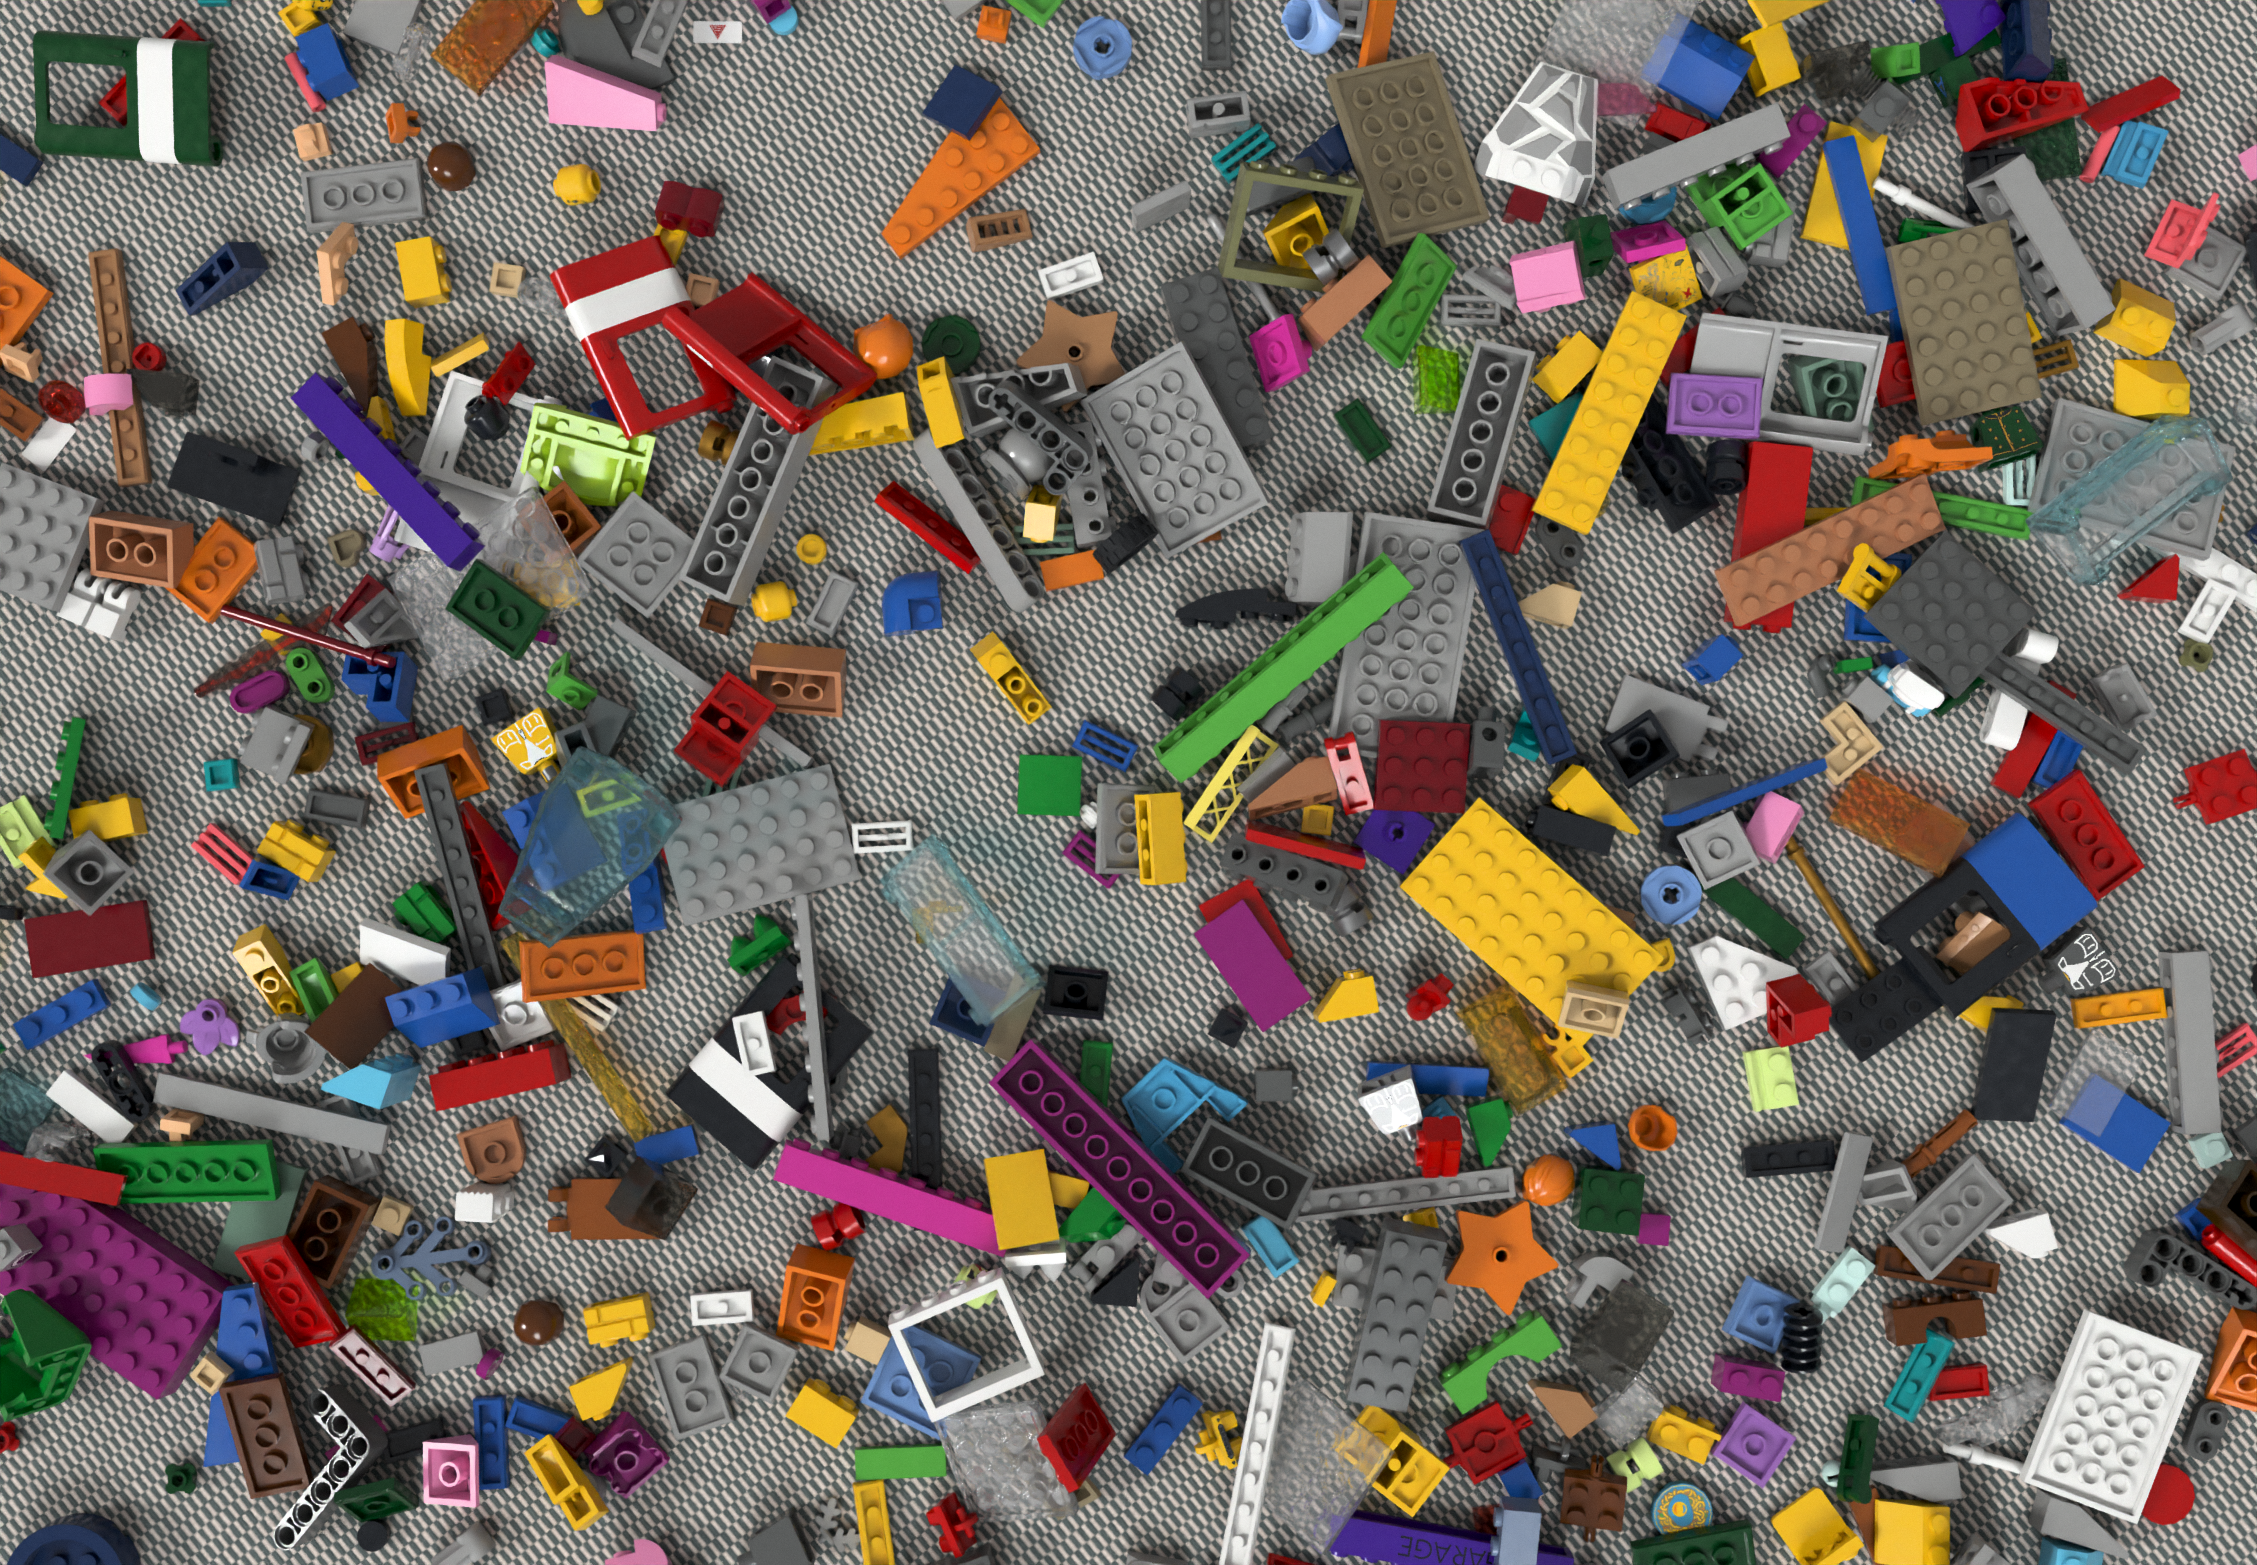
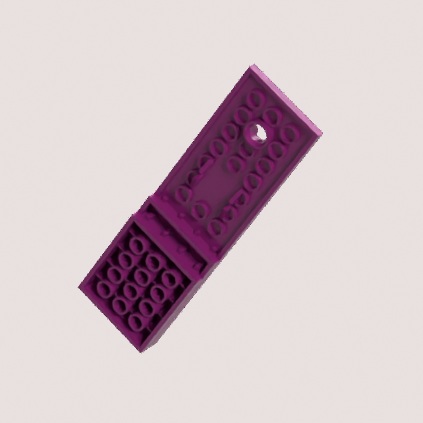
[0,1139,234,1400]

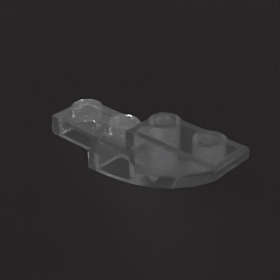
[1934,1374,2056,1448]

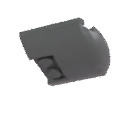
[558,0,675,90]

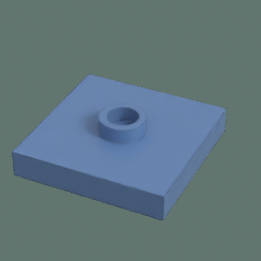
[1721,1275,1800,1355]

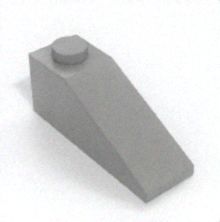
[1870,1454,1962,1505]
[2028,1488,2129,1560]

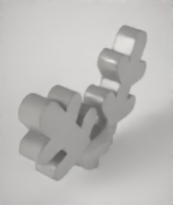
[815,1496,860,1552]

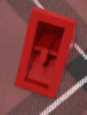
[2117,554,2180,604]

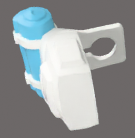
[1870,659,1945,717]

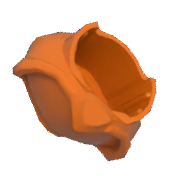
[853,314,913,380]

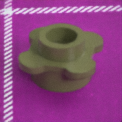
[2178,638,2213,672]

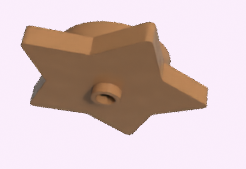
[1016,300,1125,413]

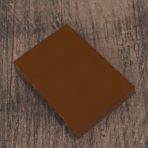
[304,963,403,1070]

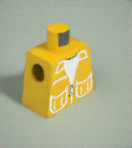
[491,707,563,783]

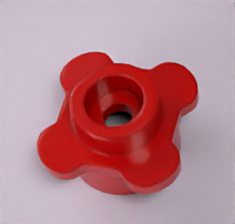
[0,1421,20,1455]

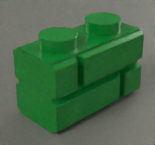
[392,881,458,945]

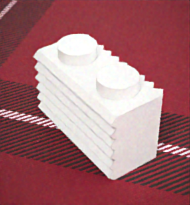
[455,1182,514,1223]

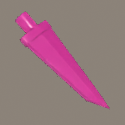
[83,1034,188,1064]

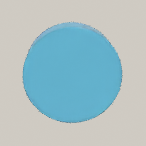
[769,5,799,35]
[130,982,162,1011]

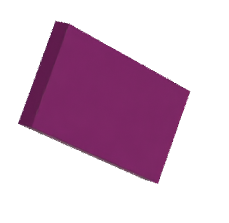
[1193,899,1312,1032]

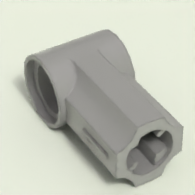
[2189,302,2257,356]
[431,1520,497,1565]

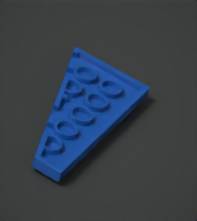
[203,1282,279,1467]

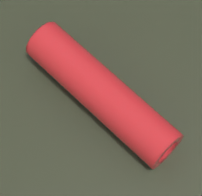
[284,52,326,112]
[2079,125,2120,183]

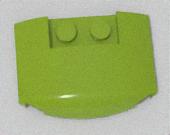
[520,403,657,506]

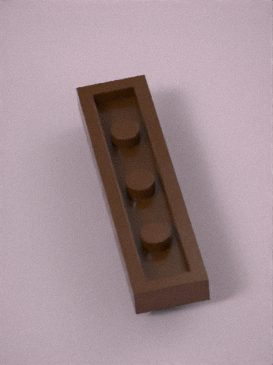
[1873,1243,2001,1294]

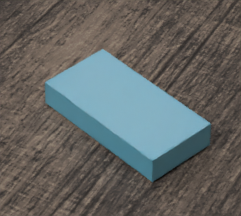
[1241,1214,1300,1278]

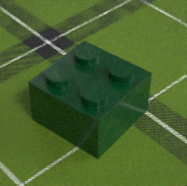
[1571,1163,1645,1236]

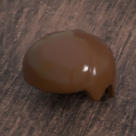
[427,142,476,191]
[513,1299,564,1346]

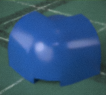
[882,570,943,637]

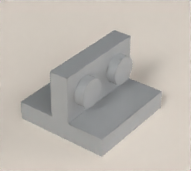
[1677,809,1761,890]

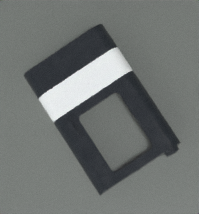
[665,953,874,1170]

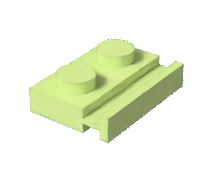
[0,795,58,869]
[1742,1045,1799,1112]

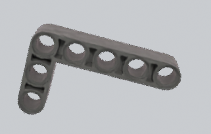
[273,1384,388,1551]

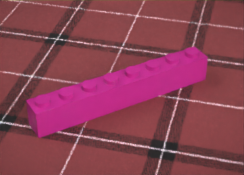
[773,1138,1007,1257]

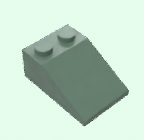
[1788,355,1875,432]

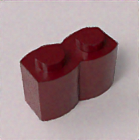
[655,181,724,238]

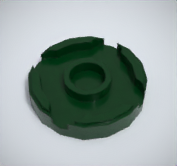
[922,315,981,375]

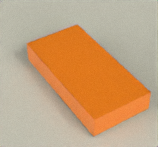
[1040,549,1104,592]

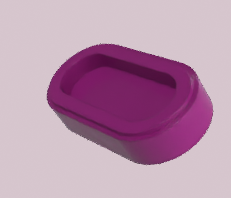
[230,670,290,714]

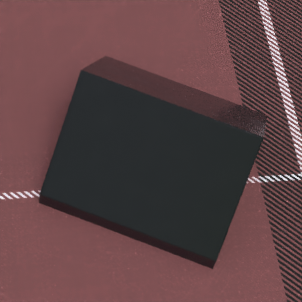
[1599,709,1680,789]
[1043,965,1109,1021]

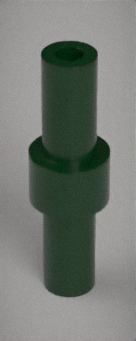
[1932,677,1986,718]

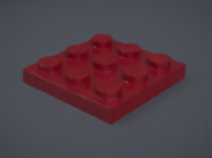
[1373,719,1470,814]

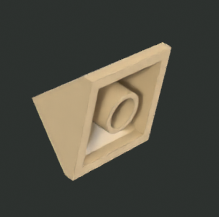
[1558,980,1630,1039]

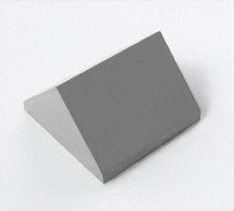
[43,830,135,916]

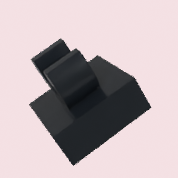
[1328,1217,1366,1255]

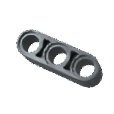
[1233,156,1316,217]

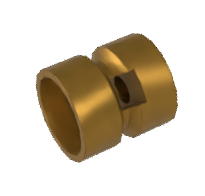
[698,420,740,466]

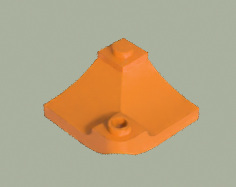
[1868,430,1993,480]

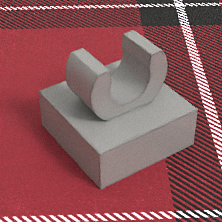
[458,1264,494,1301]

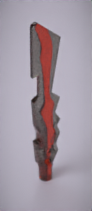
[194,603,333,698]

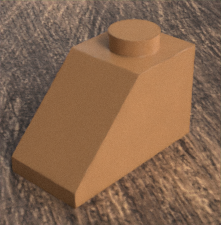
[1527,1379,1598,1439]

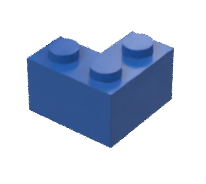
[341,652,418,722]

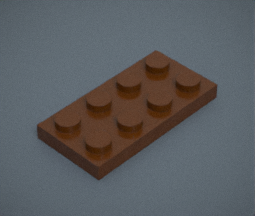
[219,1372,314,1499]

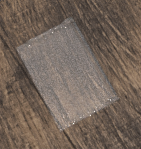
[2047,1028,2144,1137]

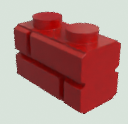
[1414,1116,1463,1178]

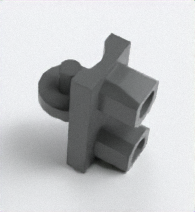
[1530,1435,1589,1486]

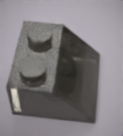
[605,1156,698,1241]

